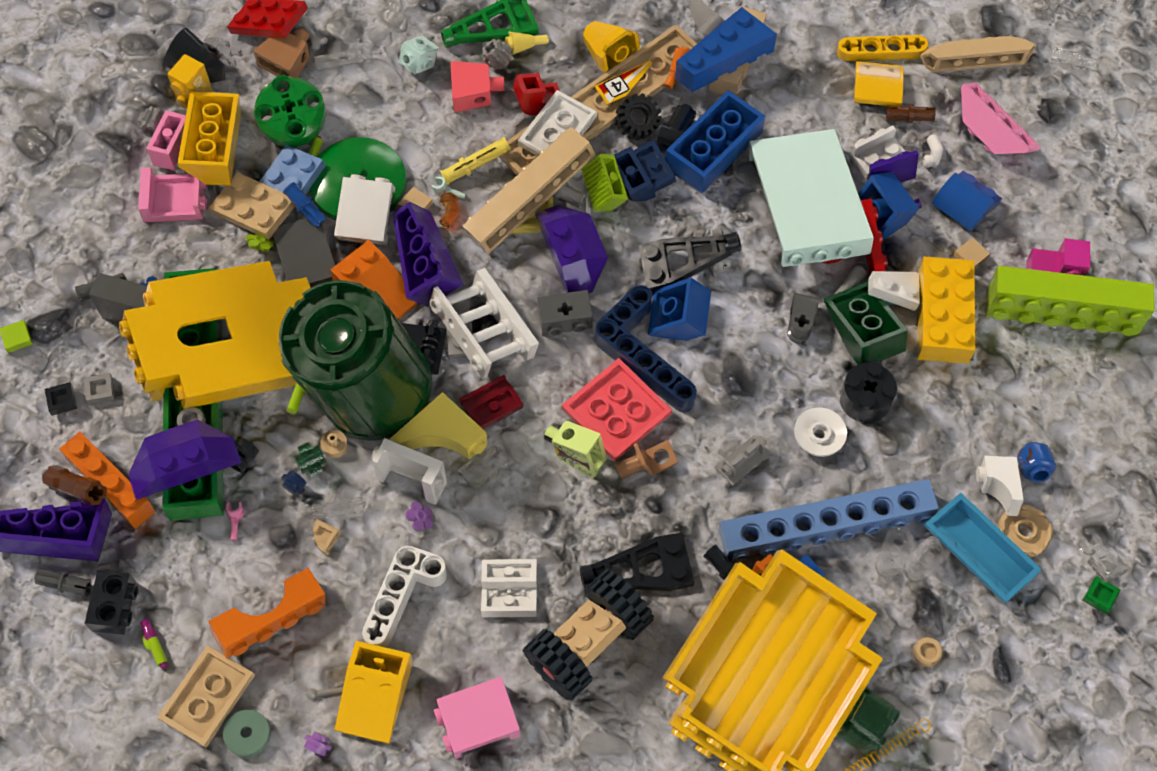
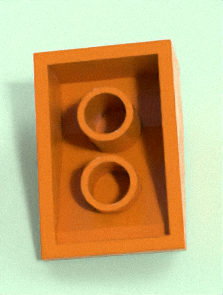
[330,240,419,320]

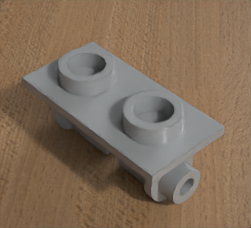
[715,435,772,486]

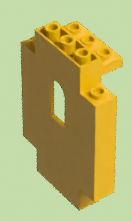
[119,261,310,409]

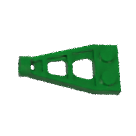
[441,0,539,48]

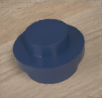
[281,470,307,495]

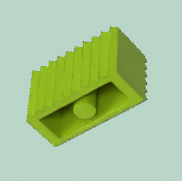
[581,154,628,212]

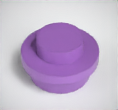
[304,731,332,756]

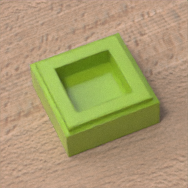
[0,320,33,353]

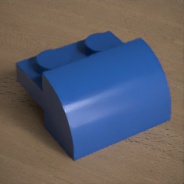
[932,171,1002,231]

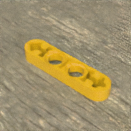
[837,35,929,61]

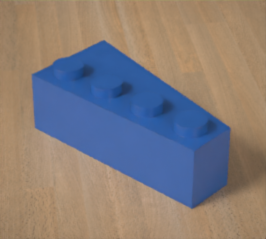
[675,7,777,92]

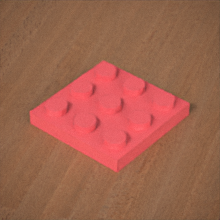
[561,358,672,462]

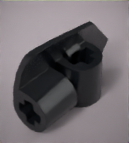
[163,28,225,84]

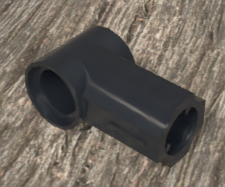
[657,103,696,147]

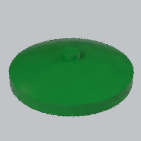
[310,137,407,221]

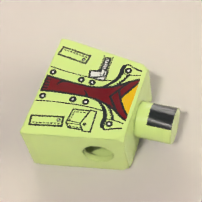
[544,421,607,479]

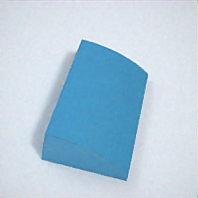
[924,493,1042,604]

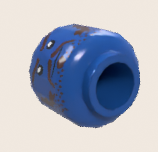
[1017,442,1056,483]

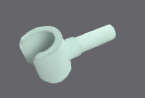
[431,177,466,200]

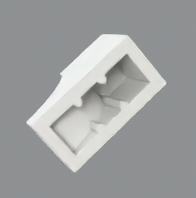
[976,456,1024,516]

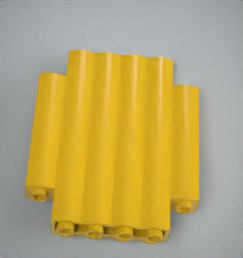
[662,550,883,771]

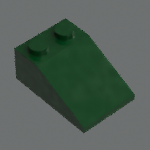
[824,282,908,365]

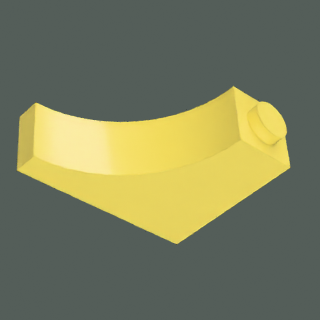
[389,392,488,460]

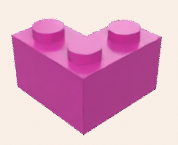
[1026,238,1090,276]

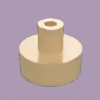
[320,430,348,458]

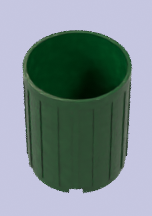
[279,280,432,441]

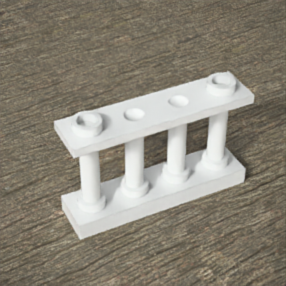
[430,268,539,379]

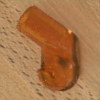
[439,192,460,228]

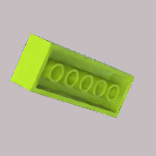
[985,265,1155,336]

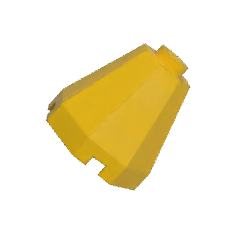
[583,21,641,73]

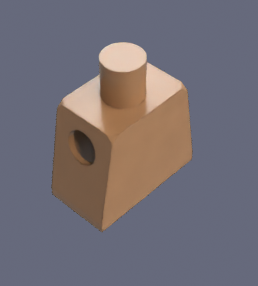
[253,28,310,78]

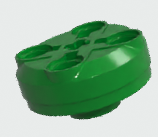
[254,75,326,147]

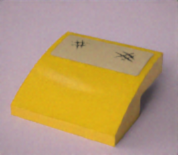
[853,61,903,106]

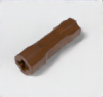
[42,465,107,505]

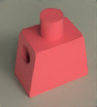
[451,61,505,112]

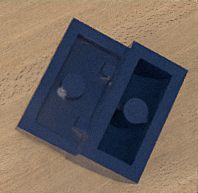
[614,140,676,202]

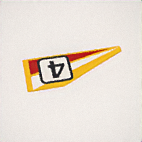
[594,60,653,105]

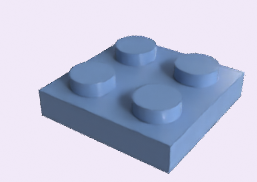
[260,145,326,195]

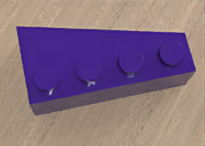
[392,202,464,307]
[0,499,112,562]

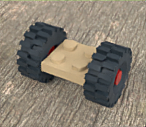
[522,569,654,701]

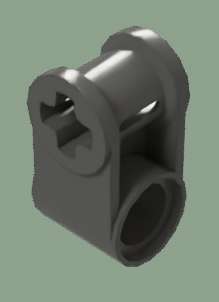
[787,293,819,343]

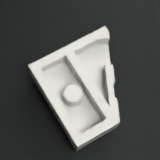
[868,271,920,311]

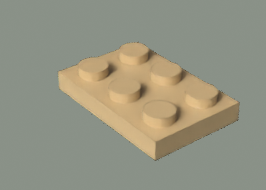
[208,172,295,240]
[157,646,255,748]

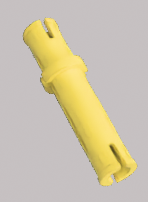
[440,137,511,185]

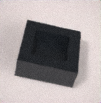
[44,382,78,416]

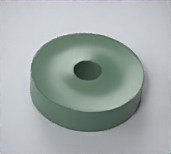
[223,710,271,758]

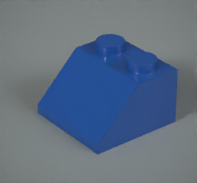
[858,171,920,240]
[648,277,711,341]

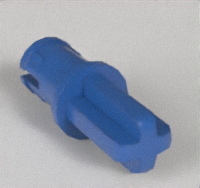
[283,182,326,227]

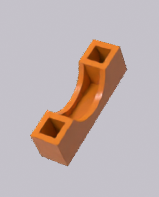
[59,431,156,529]
[209,568,325,659]

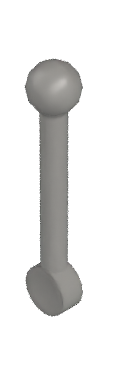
[307,687,343,700]

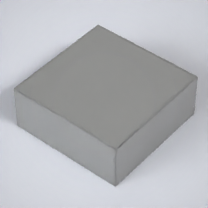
[84,373,115,405]

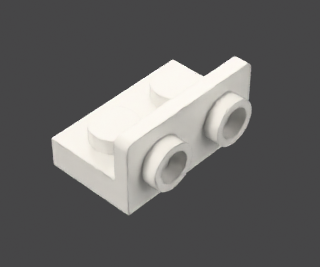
[850,126,905,179]

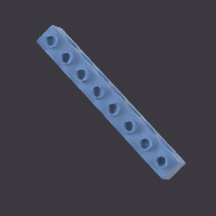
[718,479,939,562]

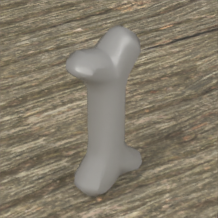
[292,15,328,51]

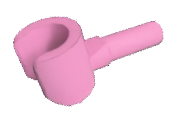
[226,501,244,541]

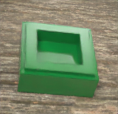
[1082,576,1121,615]

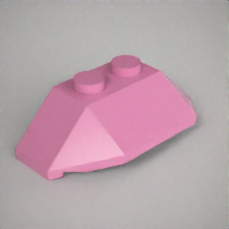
[961,82,1041,154]

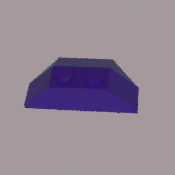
[535,205,608,294]
[128,420,242,500]

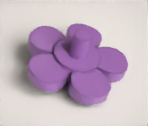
[405,502,433,531]

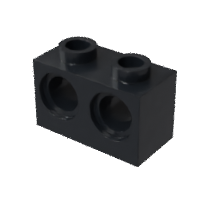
[84,570,138,635]

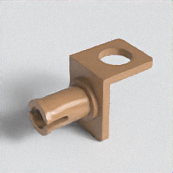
[615,440,678,479]

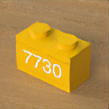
[167,54,213,109]

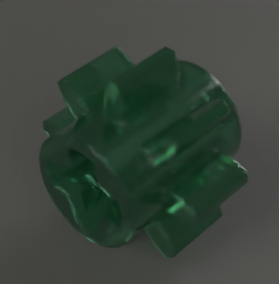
[294,442,326,477]

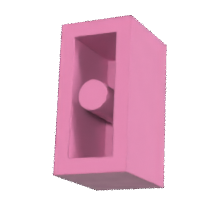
[146,110,186,171]

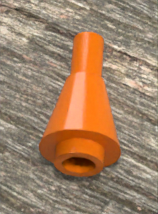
[664,46,690,90]

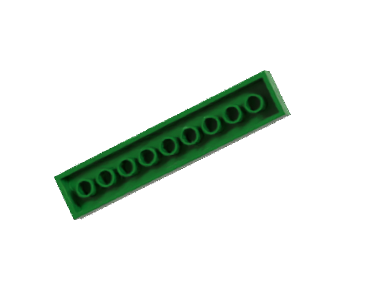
[162,268,224,521]

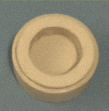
[913,637,942,667]

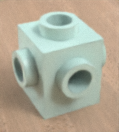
[398,35,439,74]

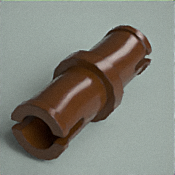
[886,104,936,123]

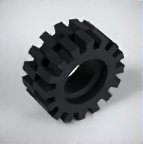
[615,93,662,140]

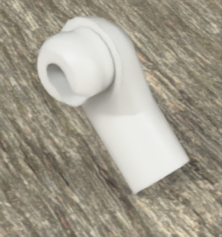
[923,135,944,169]

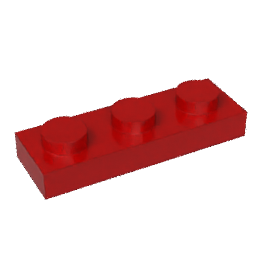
[861,199,887,275]

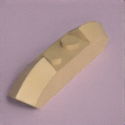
[920,36,1037,72]

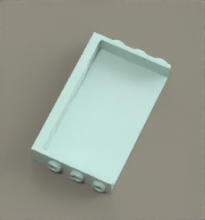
[748,129,874,267]

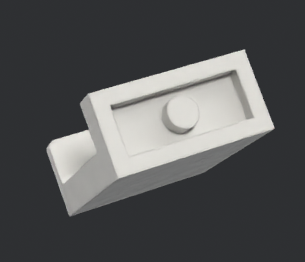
[334,175,396,246]
[371,438,447,505]

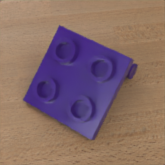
[869,150,922,209]

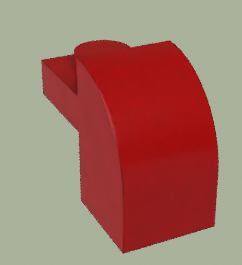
[513,72,560,116]

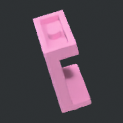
[138,167,208,222]
[434,677,521,759]

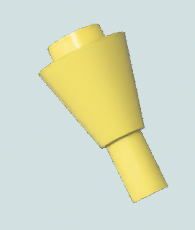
[505,32,549,55]

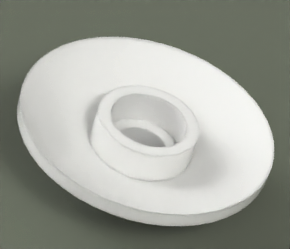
[794,407,847,457]

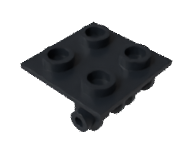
[401,320,447,375]

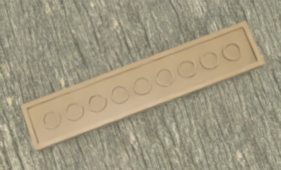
[499,25,697,175]

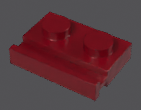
[459,375,523,429]

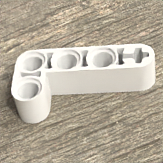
[362,546,447,648]

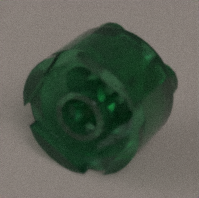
[836,687,900,754]

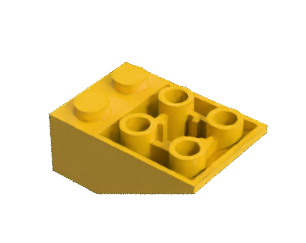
[334,641,413,744]

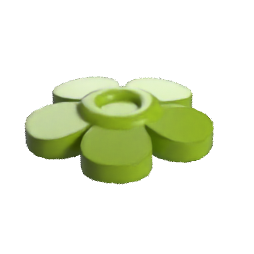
[245,234,274,252]

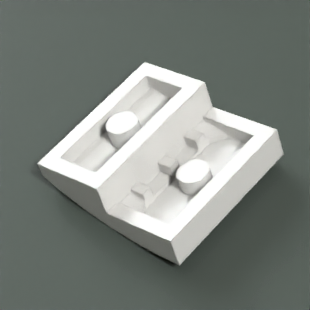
[481,559,537,617]

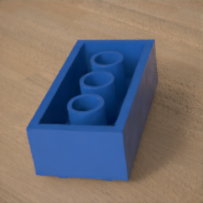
[665,90,766,193]

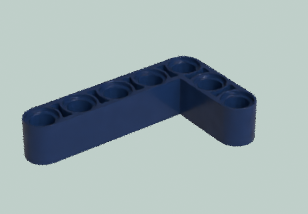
[595,285,697,412]

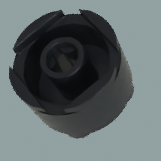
[840,361,897,423]

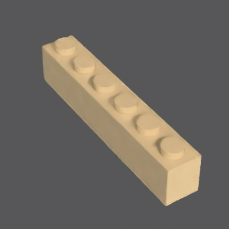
[462,126,596,254]

